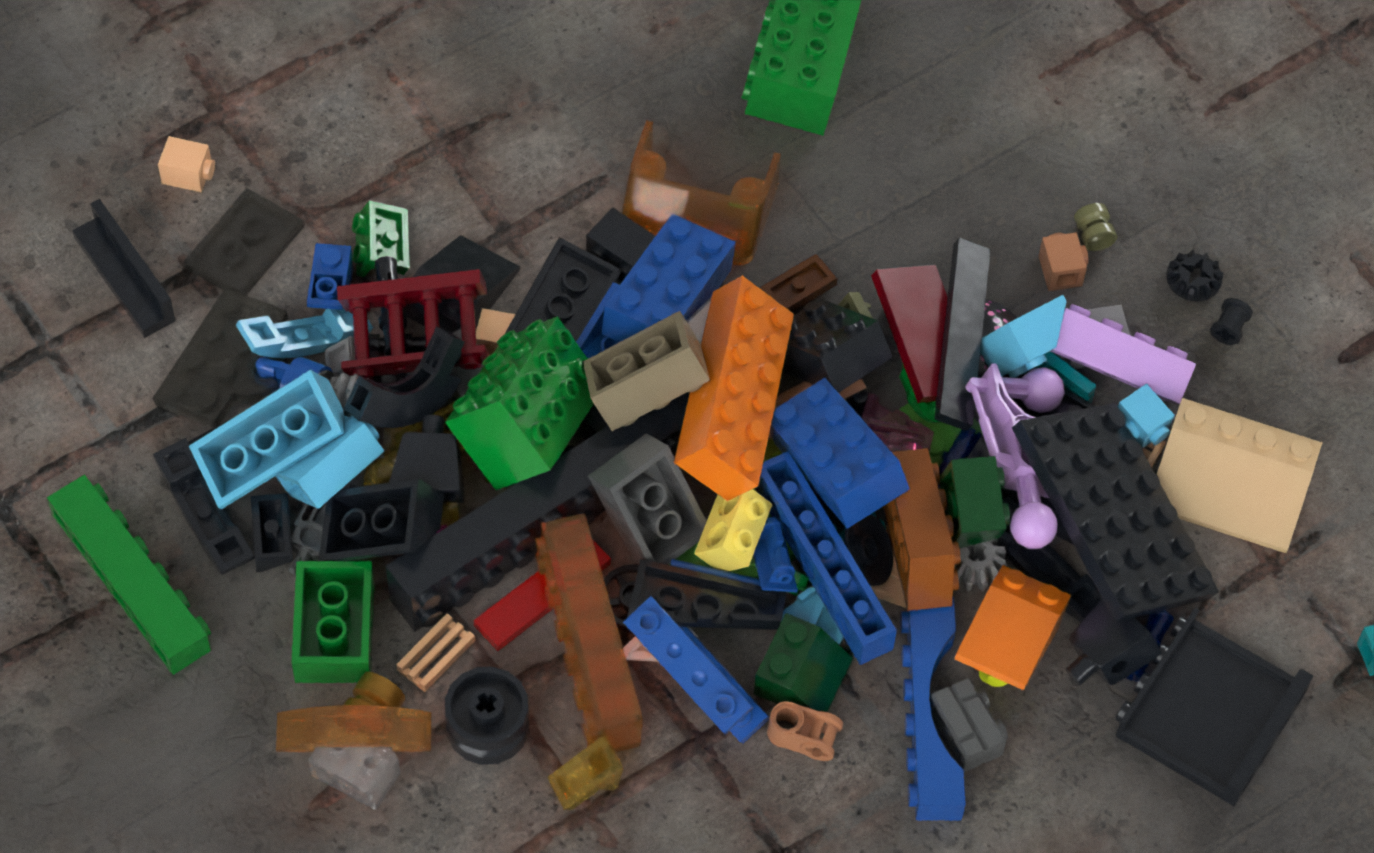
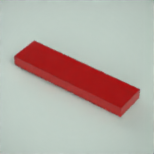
[473,534,611,651]

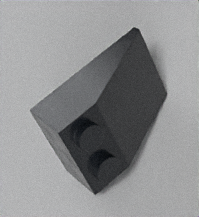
[403,235,520,333]

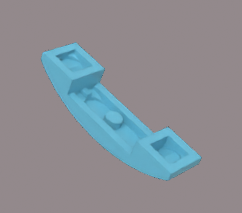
[236,309,373,358]

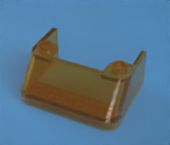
[621,120,781,265]

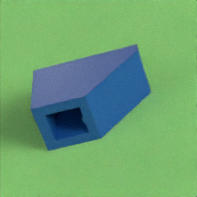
[306,243,354,310]

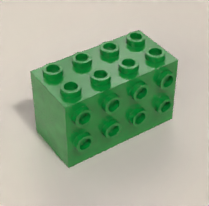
[741,0,861,136]
[445,316,594,490]

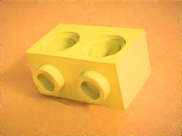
[694,489,773,571]

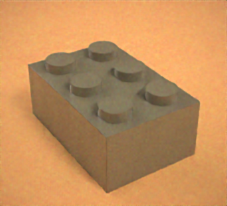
[583,311,710,431]

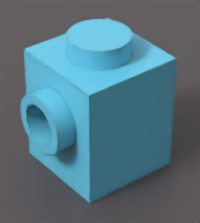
[1118,384,1175,449]

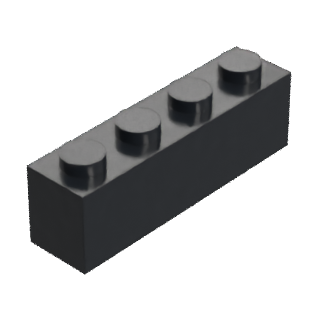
[586,207,724,289]

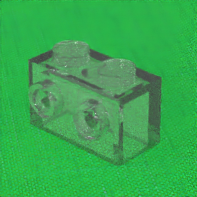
[308,723,400,810]

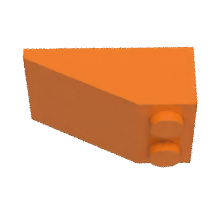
[954,565,1071,690]

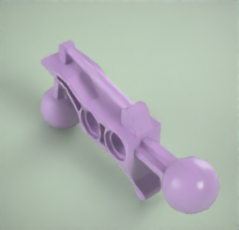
[965,363,1065,549]

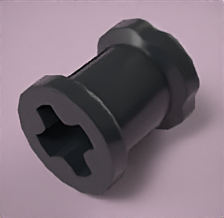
[1210,298,1253,345]

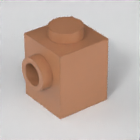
[1039,232,1088,291]

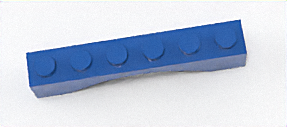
[900,597,965,820]

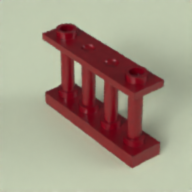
[337,269,490,380]

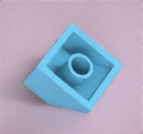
[980,295,1066,378]

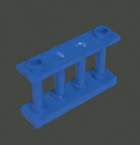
[623,596,770,744]

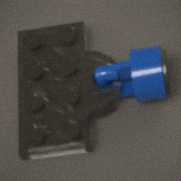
[153,288,334,428]

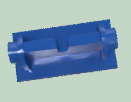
[753,517,798,592]

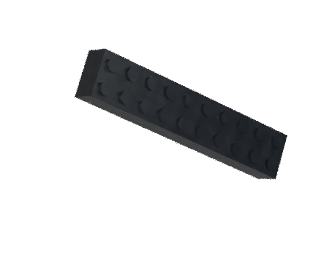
[386,392,690,632]

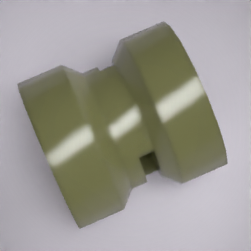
[1074,203,1118,251]

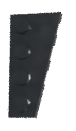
[627,559,787,630]

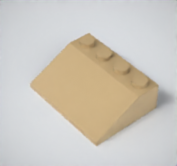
[1157,398,1322,554]

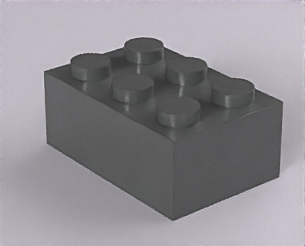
[588,433,707,565]

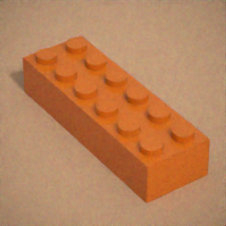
[674,275,794,501]

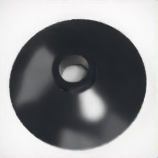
[844,514,893,586]

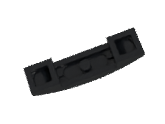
[153,438,255,575]
[997,496,1102,622]

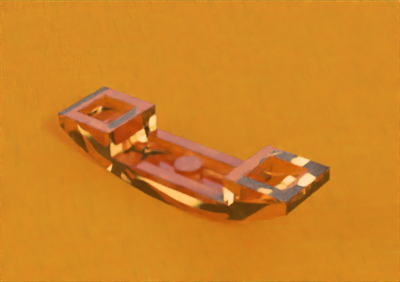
[276,705,432,752]

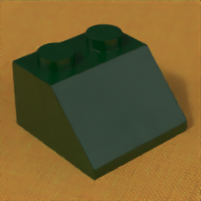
[939,456,1010,549]
[754,613,853,712]

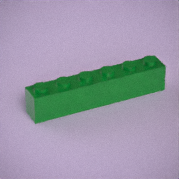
[47,474,211,675]

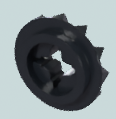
[1166,250,1223,301]

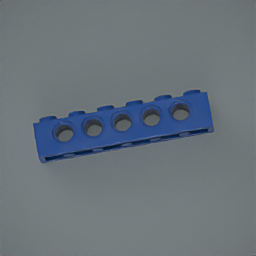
[755,451,897,665]

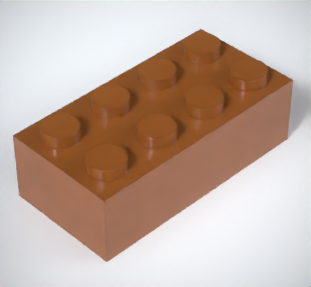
[883,448,961,611]

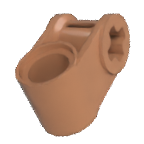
[767,701,843,761]

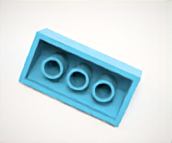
[189,370,344,509]

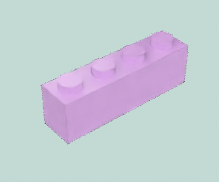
[1050,304,1196,404]

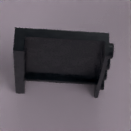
[1115,607,1314,807]

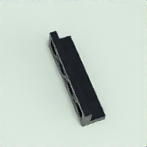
[72,198,175,338]

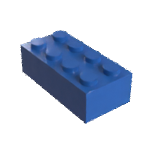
[602,213,736,342]
[770,378,910,529]

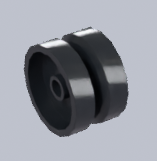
[445,667,529,765]

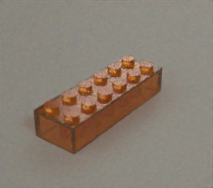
[535,513,643,757]

